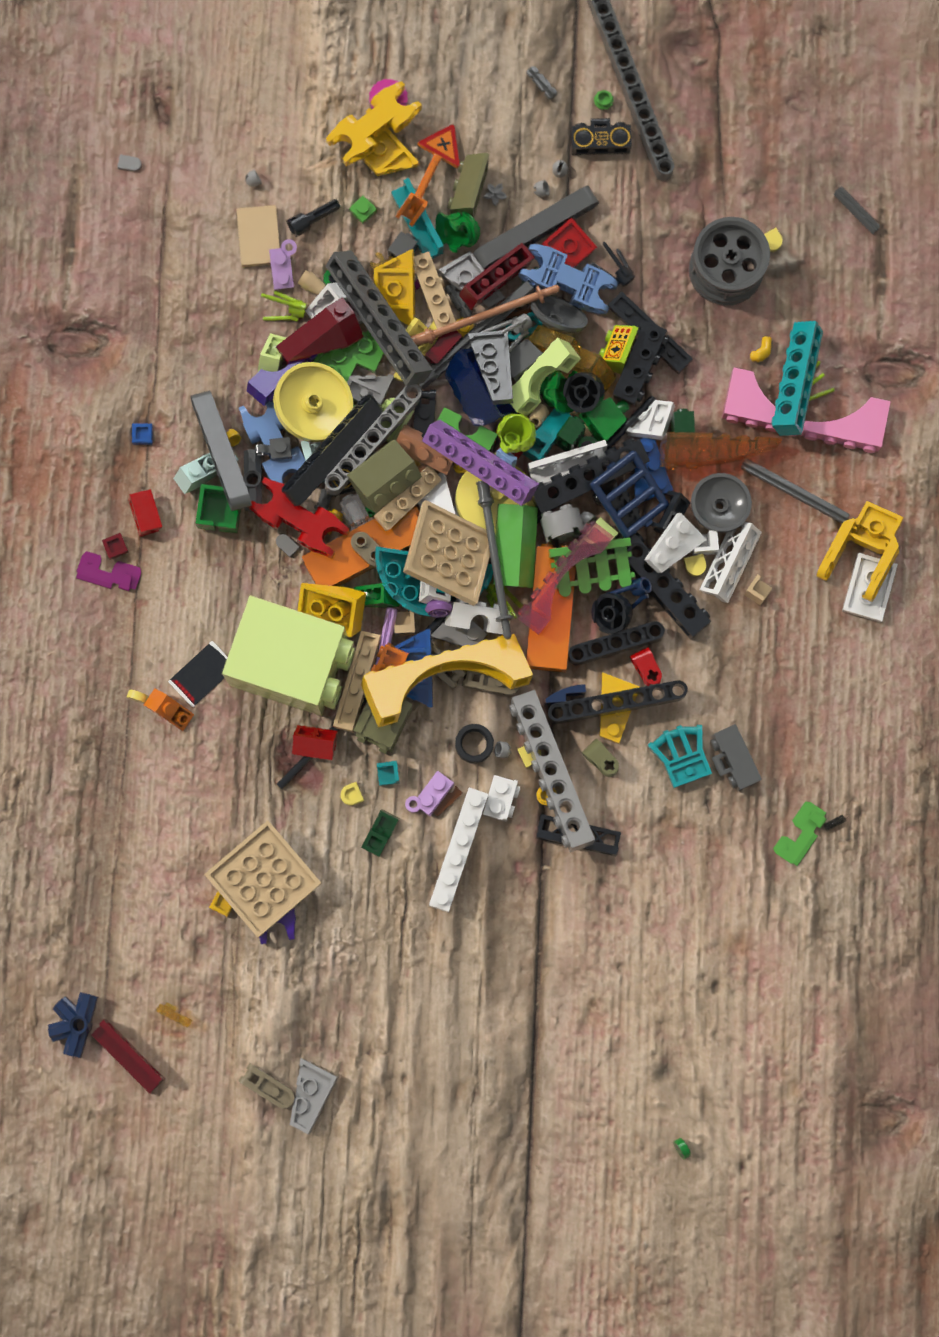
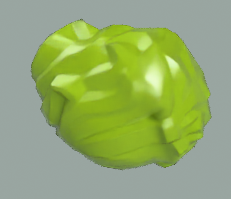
[497,414,536,454]

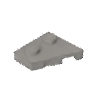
[347,375,394,405]

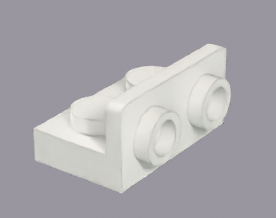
[483,775,520,822]

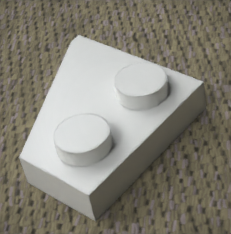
[626,400,675,440]

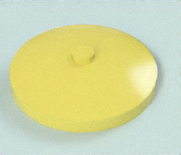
[273,362,353,442]
[455,466,535,532]

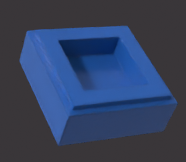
[132,423,153,445]

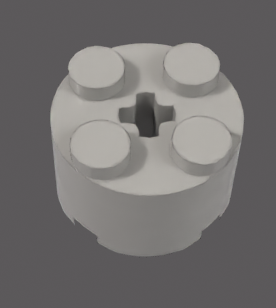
[540,504,586,545]

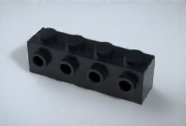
[613,321,670,406]

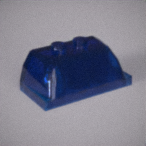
[445,348,521,426]

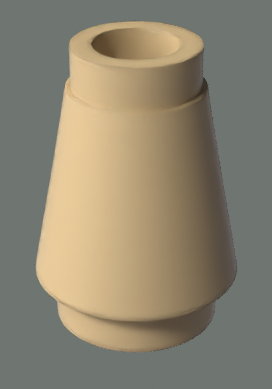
[297,270,326,295]
[529,404,549,428]

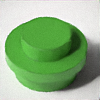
[594,90,613,110]

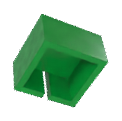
[195,484,241,534]

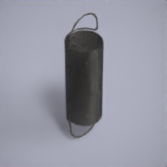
[821,814,850,832]

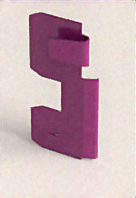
[76,551,141,591]

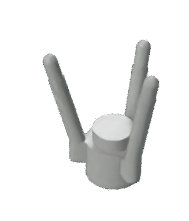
[481,314,533,353]

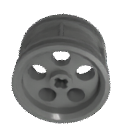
[689,217,770,306]

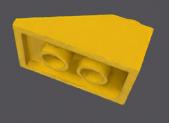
[297,583,366,638]

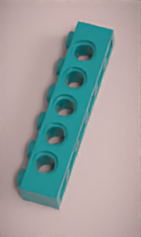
[772,321,823,436]

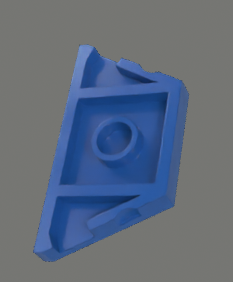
[394,628,433,708]

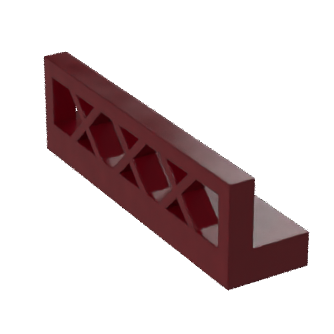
[91,1020,165,1094]

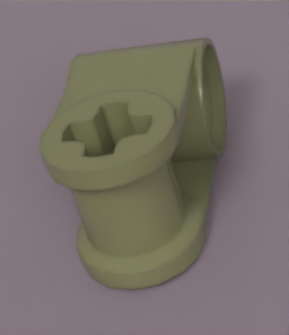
[582,738,619,777]

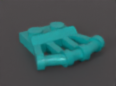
[647,725,712,789]

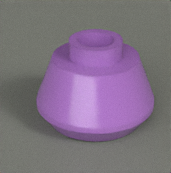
[425,592,453,618]

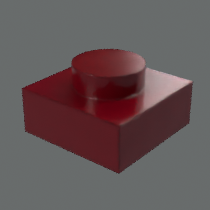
[102,533,129,560]

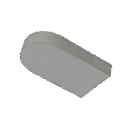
[117,155,141,172]
[276,534,300,557]

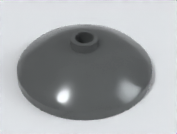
[531,295,588,333]
[691,473,752,532]

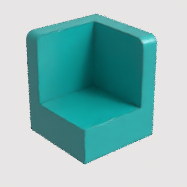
[376,761,400,786]

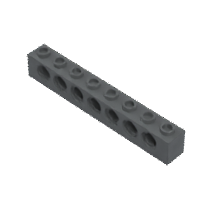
[326,250,433,386]

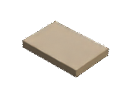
[236,205,280,267]

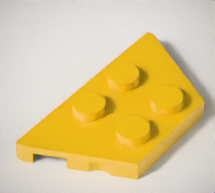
[362,108,419,176]
[374,249,415,326]

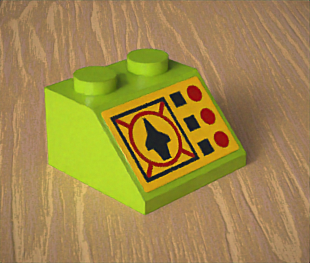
[598,325,639,375]

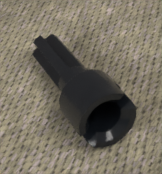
[286,199,340,237]

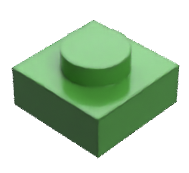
[349,195,377,224]

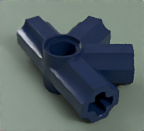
[48,992,98,1058]

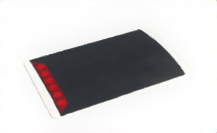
[168,641,228,707]

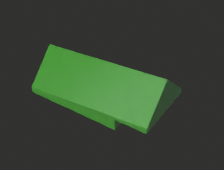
[493,504,538,588]

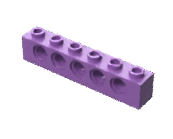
[422,420,539,506]

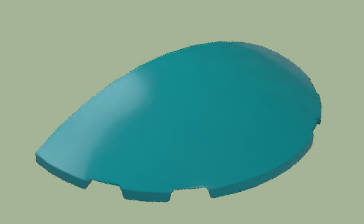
[375,546,493,616]

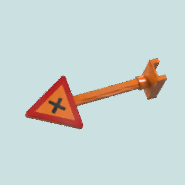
[395,124,460,226]

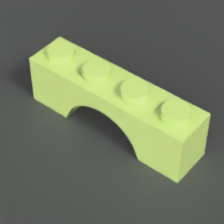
[510,338,581,416]

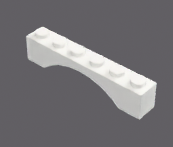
[429,788,488,913]

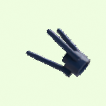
[600,577,652,609]

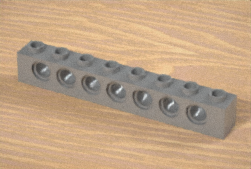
[509,690,595,853]

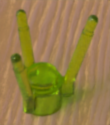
[486,583,528,619]

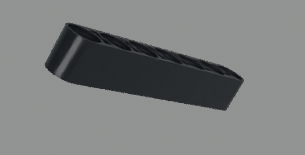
[282,394,384,506]
[548,680,688,724]

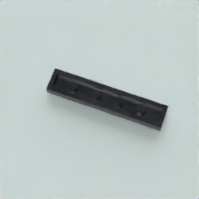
[608,291,693,375]

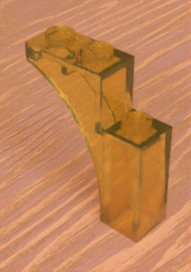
[529,325,616,392]

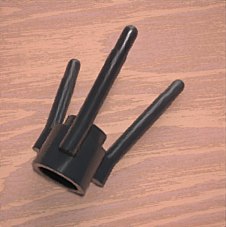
[591,242,635,287]

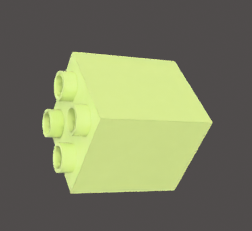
[222,596,355,716]

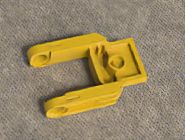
[816,501,904,602]

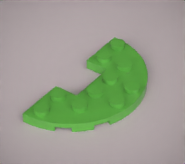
[314,331,384,407]

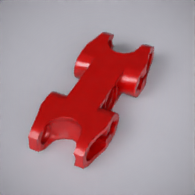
[248,477,350,559]

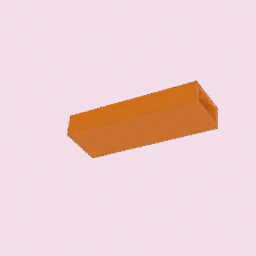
[302,505,419,586]
[526,544,576,673]

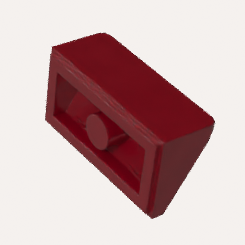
[425,330,462,364]

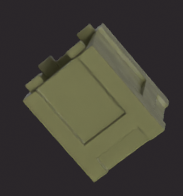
[353,700,413,754]

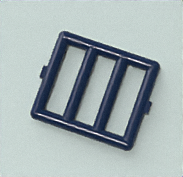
[590,450,669,538]

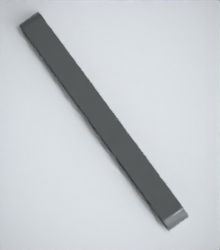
[587,0,674,182]

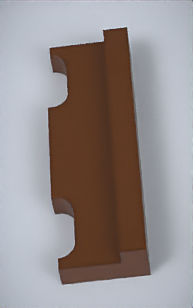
[433,786,463,817]

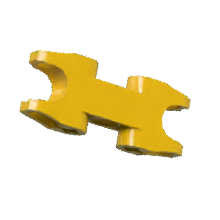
[326,81,422,166]

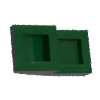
[361,809,400,857]

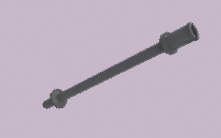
[476,481,514,640]

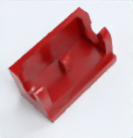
[128,489,162,537]
[292,725,337,760]

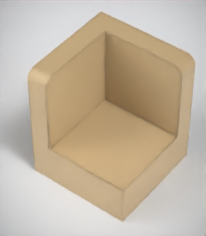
[744,574,772,606]
[394,611,415,637]

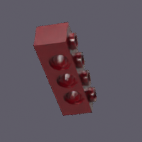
[459,243,535,310]

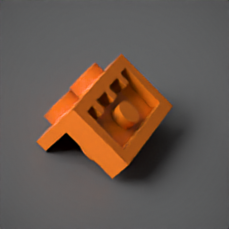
[371,643,409,672]

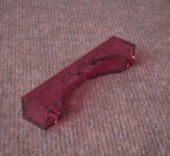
[518,521,614,635]

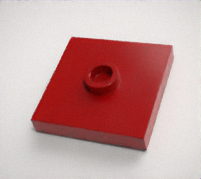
[542,218,598,268]

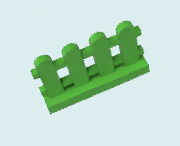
[548,538,635,597]

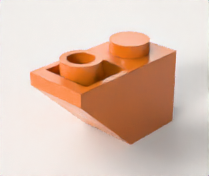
[144,688,194,731]

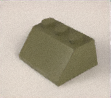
[447,153,489,218]
[347,439,422,513]

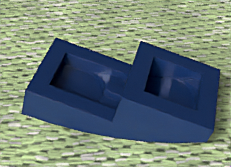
[545,684,586,706]

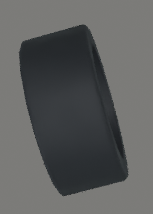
[455,724,494,764]

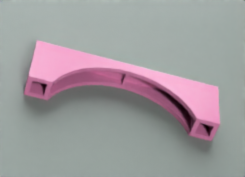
[722,368,891,453]

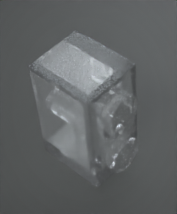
[340,494,369,531]

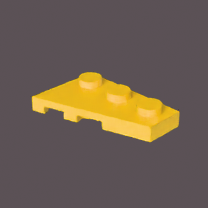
[600,672,640,744]

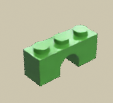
[437,407,498,452]

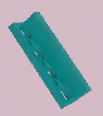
[391,178,444,259]

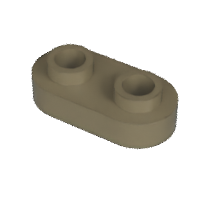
[351,532,380,567]

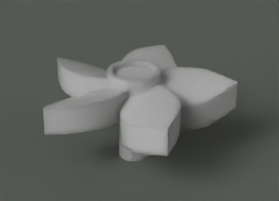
[483,184,507,206]

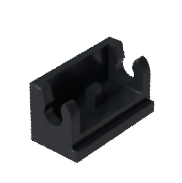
[650,491,691,534]

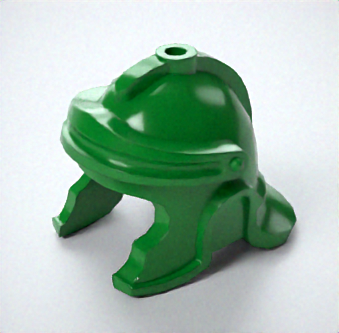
[435,211,480,253]
[540,370,578,414]

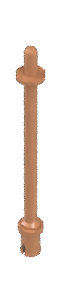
[410,285,560,347]

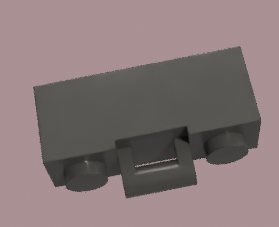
[710,724,762,791]

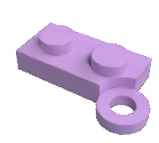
[269,239,297,290]
[405,771,454,816]

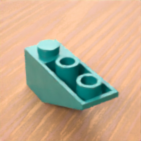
[523,408,573,462]

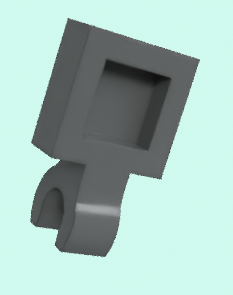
[256,437,292,461]

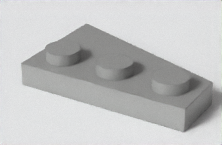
[438,251,505,310]
[290,1058,339,1134]

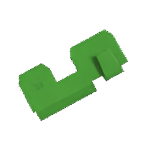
[773,801,827,866]

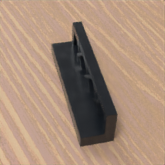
[536,814,621,857]

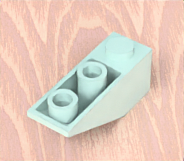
[173,453,238,494]

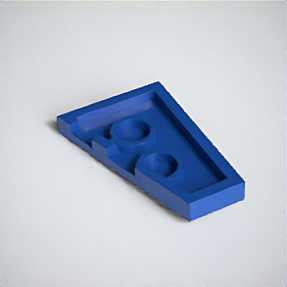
[634,438,673,501]

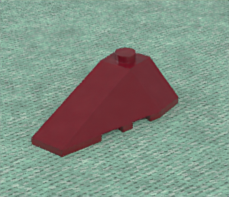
[276,297,364,363]

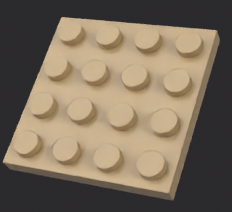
[403,500,490,606]
[204,820,322,938]

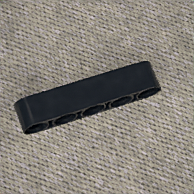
[568,621,665,666]

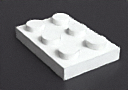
[842,553,898,623]

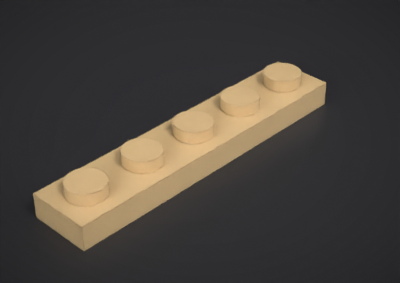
[333,631,381,733]

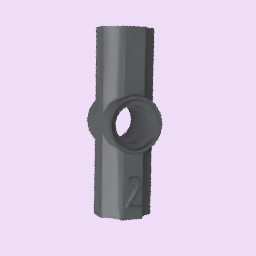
[243,449,263,512]

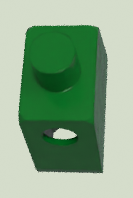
[579,398,629,442]

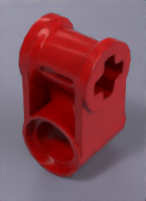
[630,647,662,686]

